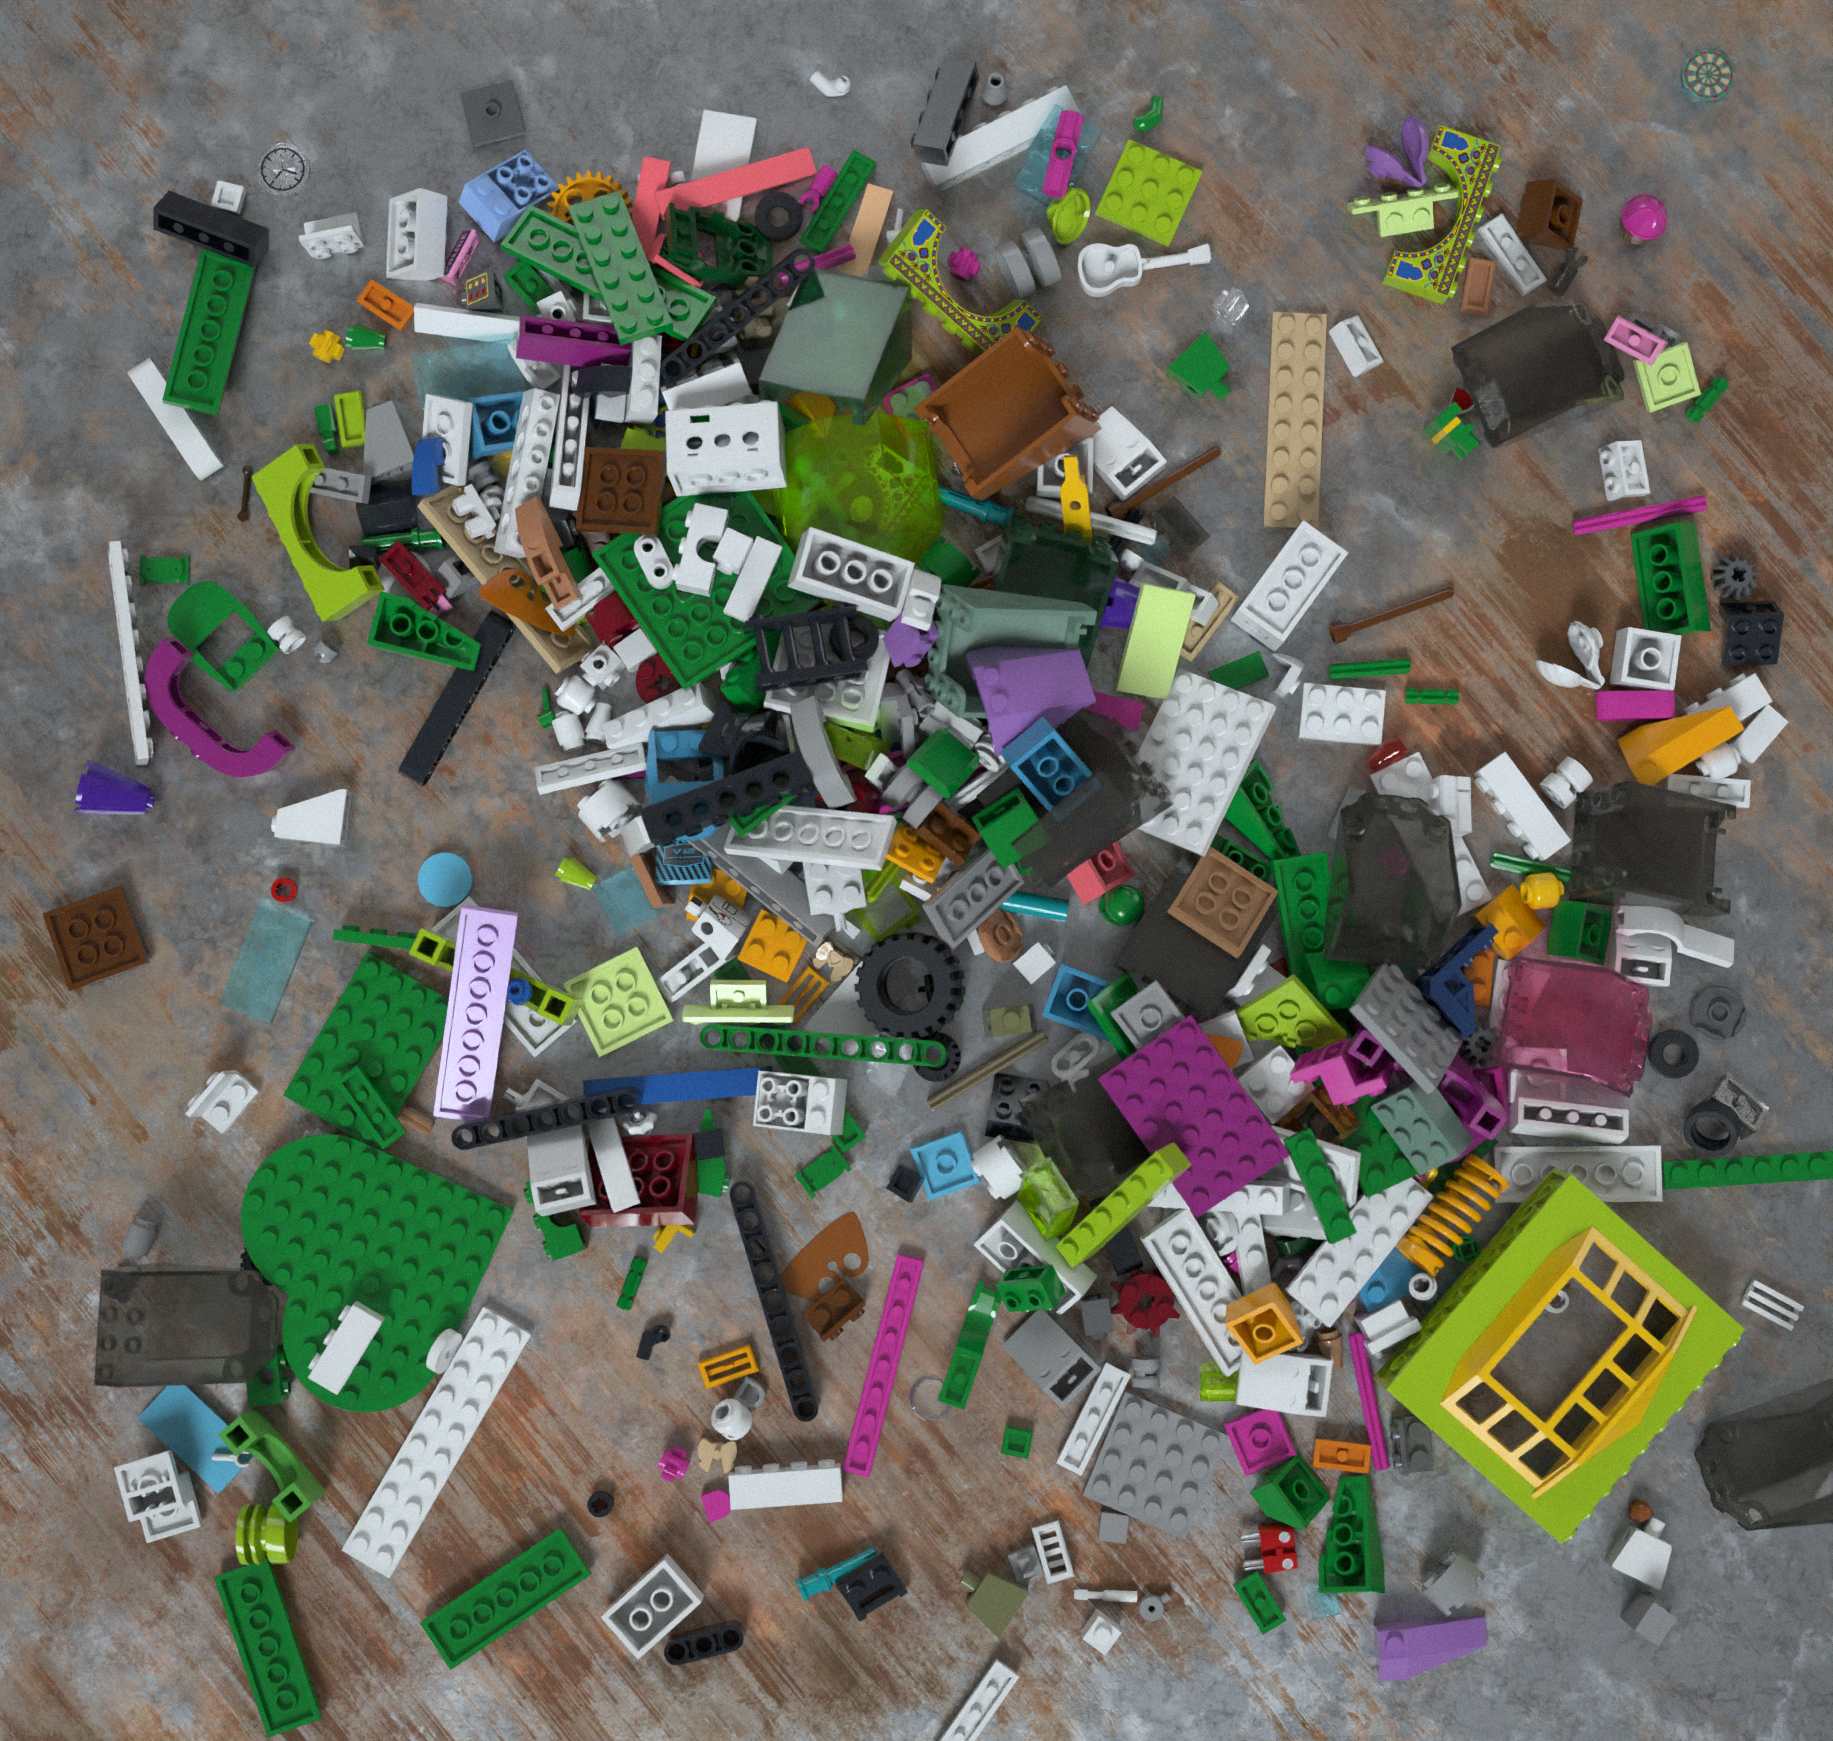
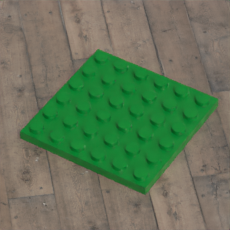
[592,490,824,692]

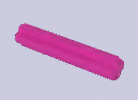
[778,244,856,285]

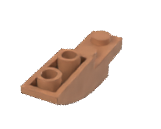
[515,496,582,610]

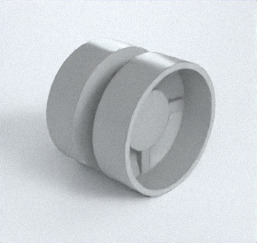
[994,227,1061,299]
[880,764,945,830]

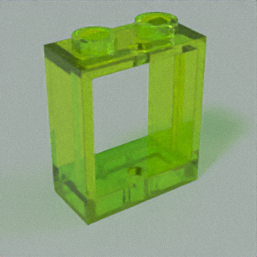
[823,721,893,770]
[852,861,922,942]
[1017,1157,1079,1242]

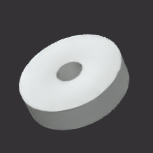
[426,1329,462,1374]

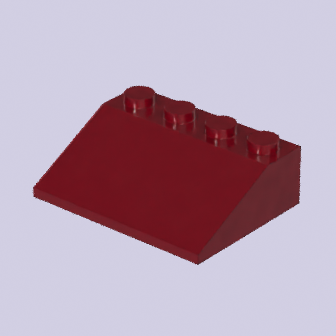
[578,1133,698,1228]

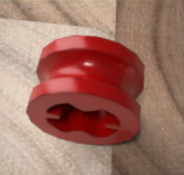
[271,878,298,902]

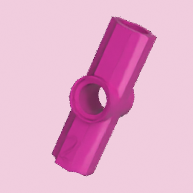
[1042,110,1084,199]

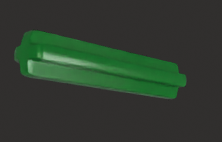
[1329,658,1411,679]
[1490,851,1572,884]

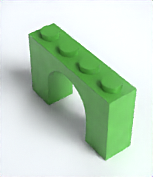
[218,1407,327,1523]

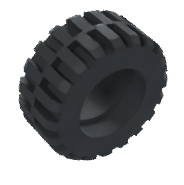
[854,932,965,1039]

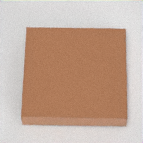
[630,854,675,908]

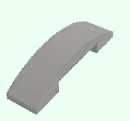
[790,695,857,810]

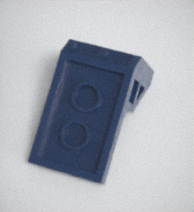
[1414,923,1499,1037]

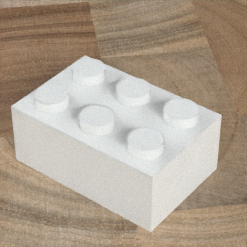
[601,1553,704,1659]

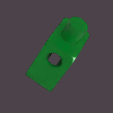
[1165,332,1232,402]

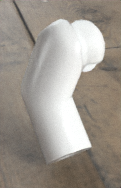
[810,71,851,97]

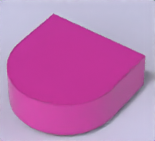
[701,1489,731,1523]

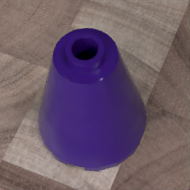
[1093,574,1140,629]
[74,759,156,815]

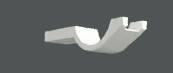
[1615,905,1734,968]

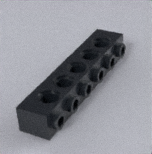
[640,750,813,847]

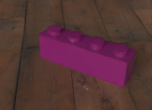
[516,315,631,367]

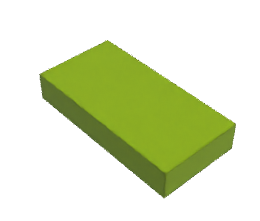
[333,390,366,449]

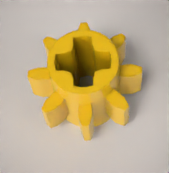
[309,329,345,364]

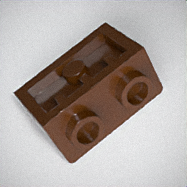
[916,800,981,867]
[802,1277,866,1342]

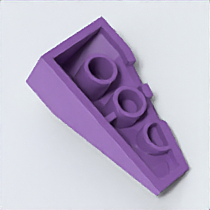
[1373,1615,1487,1682]

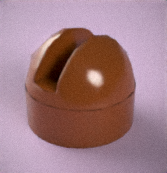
[1629,1500,1654,1523]

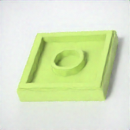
[1633,342,1701,413]

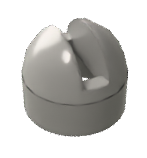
[314,639,339,663]

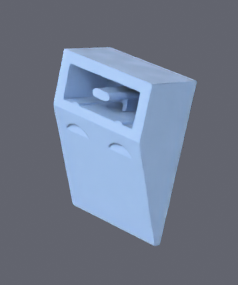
[459,149,560,242]

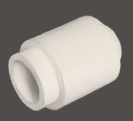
[552,710,586,753]

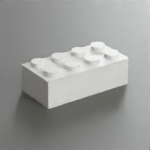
[787,527,915,622]

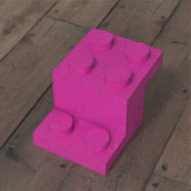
[1290,1038,1395,1105]

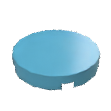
[417,852,474,907]

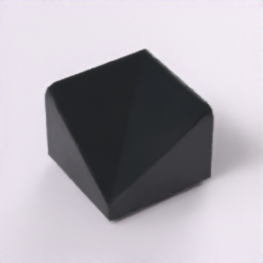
[349,546,380,574]

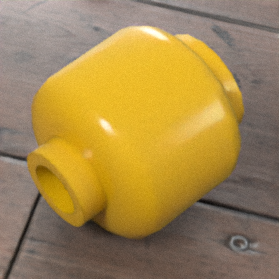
[1520,872,1564,910]

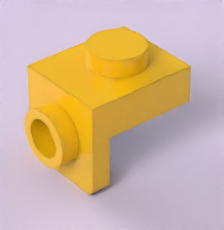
[653,1224,696,1253]

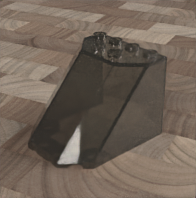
[1451,300,1624,448]
[1323,792,1462,971]
[94,1262,279,1388]
[1694,1379,1833,1531]

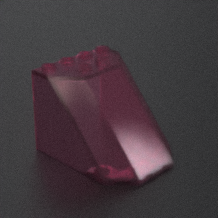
[1493,956,1653,1098]

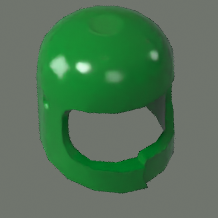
[1098,885,1145,927]

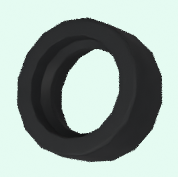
[1684,1100,1741,1157]

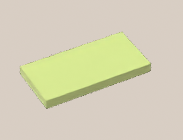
[1114,583,1196,699]

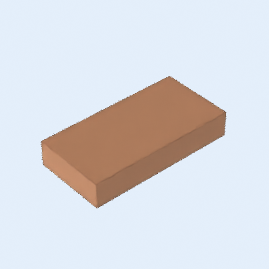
[1459,257,1497,316]

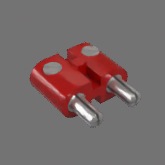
[1240,1523,1298,1574]

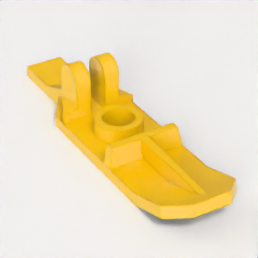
[1060,455,1094,549]

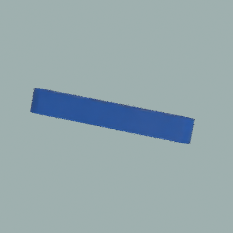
[583,1066,773,1108]

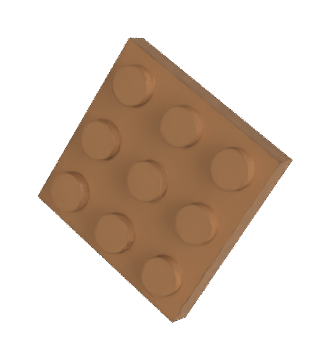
[1167,846,1278,958]

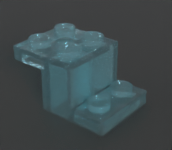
[1013,104,1103,207]

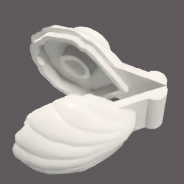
[1535,621,1605,690]

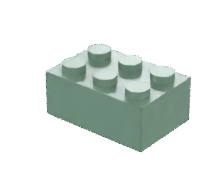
[1370,1078,1474,1175]

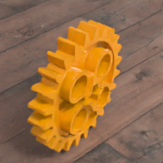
[547,170,633,226]

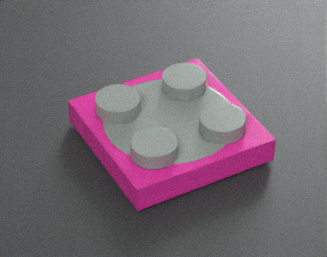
[880,372,937,447]

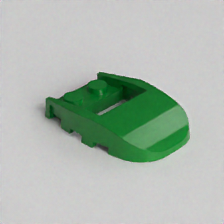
[167,581,281,695]

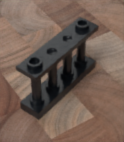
[743,604,868,693]

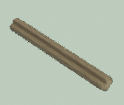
[927,1030,1049,1111]

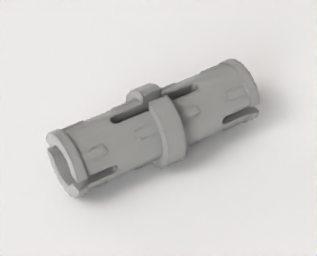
[896,669,935,718]

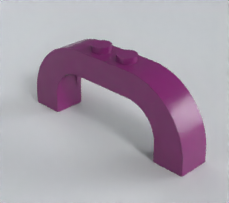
[145,636,296,777]
[1347,1024,1509,1141]

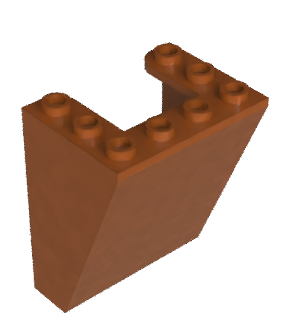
[913,326,1102,501]

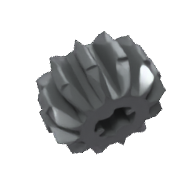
[1710,553,1760,600]
[1458,1020,1504,1067]

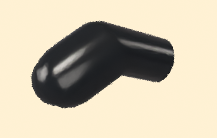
[636,1325,671,1360]

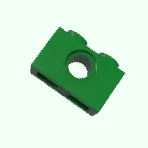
[243,1344,292,1407]

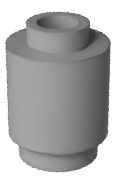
[121,1216,158,1260]

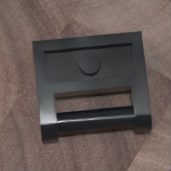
[835,1552,908,1622]

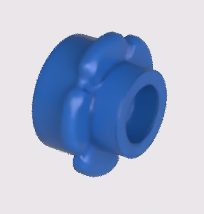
[506,978,532,1005]

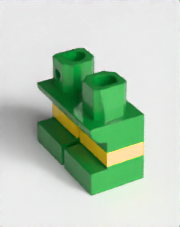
[1423,402,1481,460]

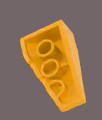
[1617,706,1745,789]

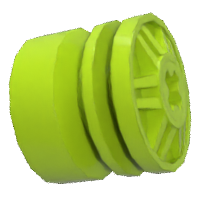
[236,1503,298,1565]

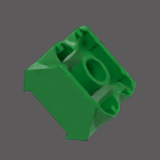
[906,727,979,799]

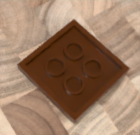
[575,447,667,536]
[42,885,150,991]

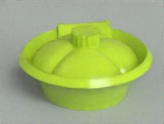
[1046,187,1090,245]

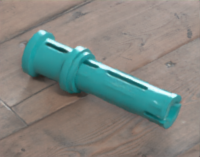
[931,483,1015,531]
[795,1546,877,1602]

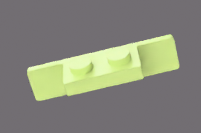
[1347,183,1459,237]
[682,980,795,1025]

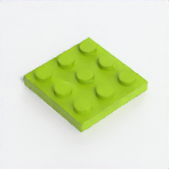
[1095,139,1203,247]

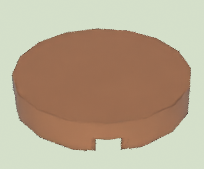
[978,908,1024,963]

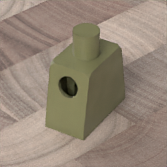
[982,1004,1037,1038]
[958,1568,1029,1637]

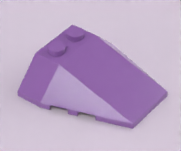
[965,646,1096,757]

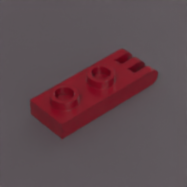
[379,540,447,611]

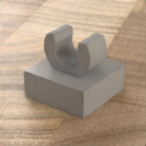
[1008,1544,1044,1583]

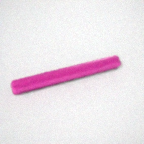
[1572,495,1707,535]
[1348,1332,1390,1470]

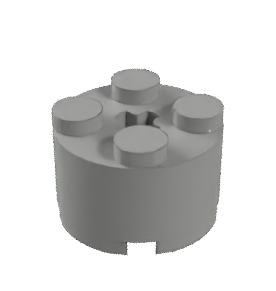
[1419,1550,1485,1616]

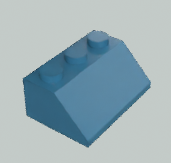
[1042,964,1111,1042]

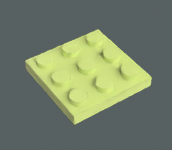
[563,947,675,1058]

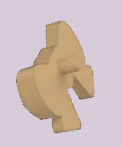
[812,940,855,981]
[698,1437,738,1474]

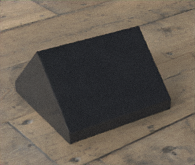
[356,479,419,537]

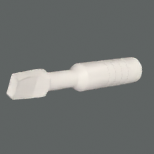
[1074,1589,1137,1602]

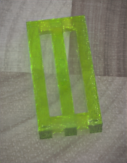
[1200,1372,1239,1401]

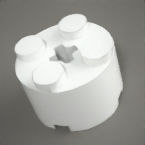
[577,778,642,842]
[970,1134,1033,1199]

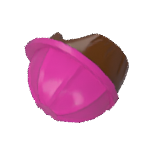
[1620,194,1668,245]

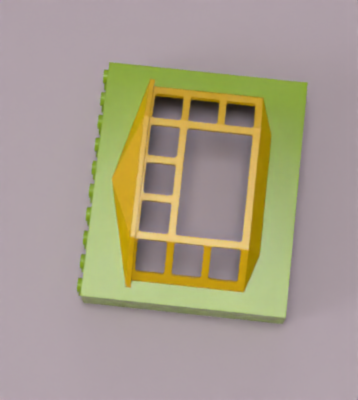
[1373,1167,1745,1544]

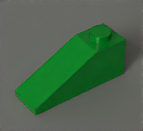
[695,1108,731,1198]

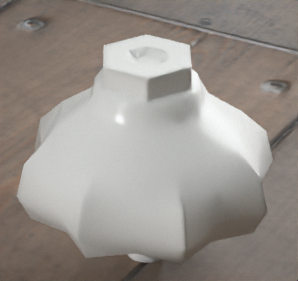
[623,1108,657,1136]

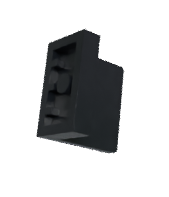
[1719,601,1784,666]
[985,1073,1049,1145]

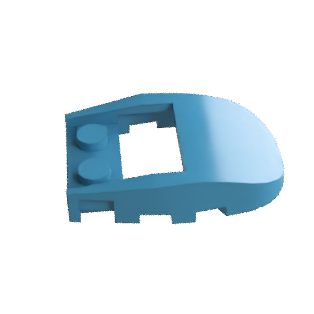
[644,730,725,841]

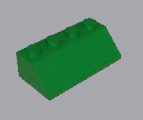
[1630,522,1711,637]

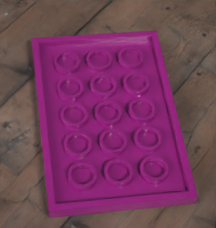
[1098,1014,1290,1218]

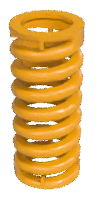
[1395,1153,1509,1277]

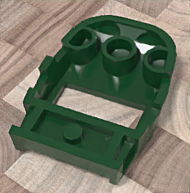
[663,202,773,285]

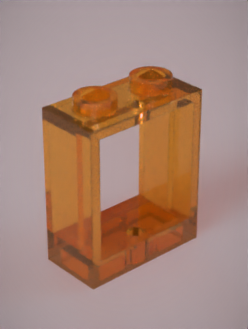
[1274,1083,1362,1146]

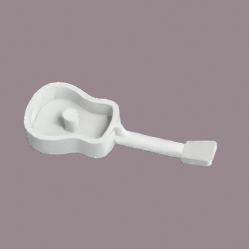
[1078,243,1211,297]

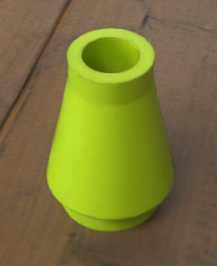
[554,856,597,891]

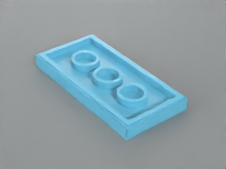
[138,1375,254,1494]

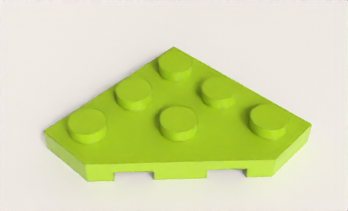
[1235,974,1347,1051]

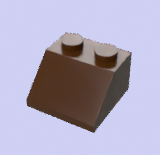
[1516,179,1583,252]

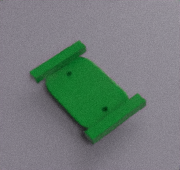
[139,555,190,586]
[794,1145,852,1198]

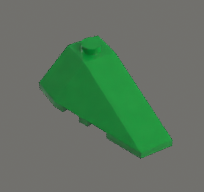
[367,591,481,672]
[1225,758,1301,860]
[1318,1476,1385,1594]

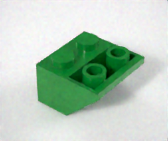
[972,787,1051,870]

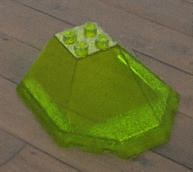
[772,412,944,567]

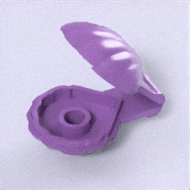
[1364,115,1430,188]

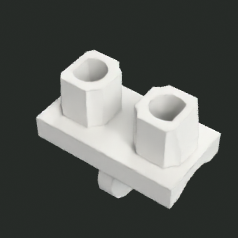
[452,484,502,539]

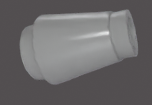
[982,73,1008,105]

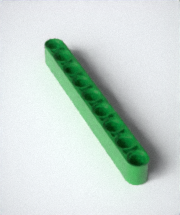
[699,1025,948,1067]

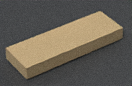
[1180,581,1240,663]

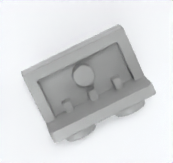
[879,694,919,759]

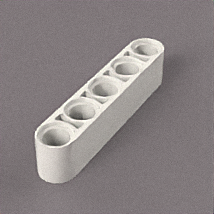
[127,357,224,481]

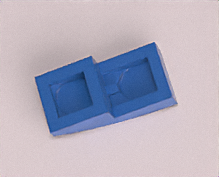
[412,437,445,495]

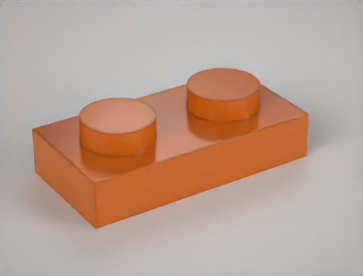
[356,279,414,333]
[1462,950,1494,1007]
[1311,1437,1371,1474]

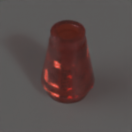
[1366,735,1409,773]

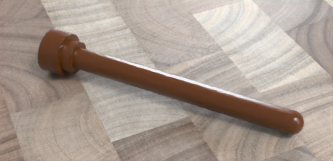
[1104,446,1221,520]
[1328,587,1454,644]

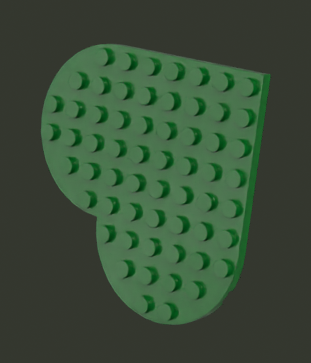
[241,1134,514,1413]

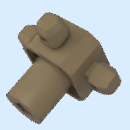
[730,276,795,352]

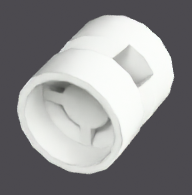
[1539,757,1593,809]

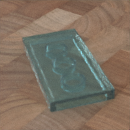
[410,338,528,410]
[219,901,313,1024]

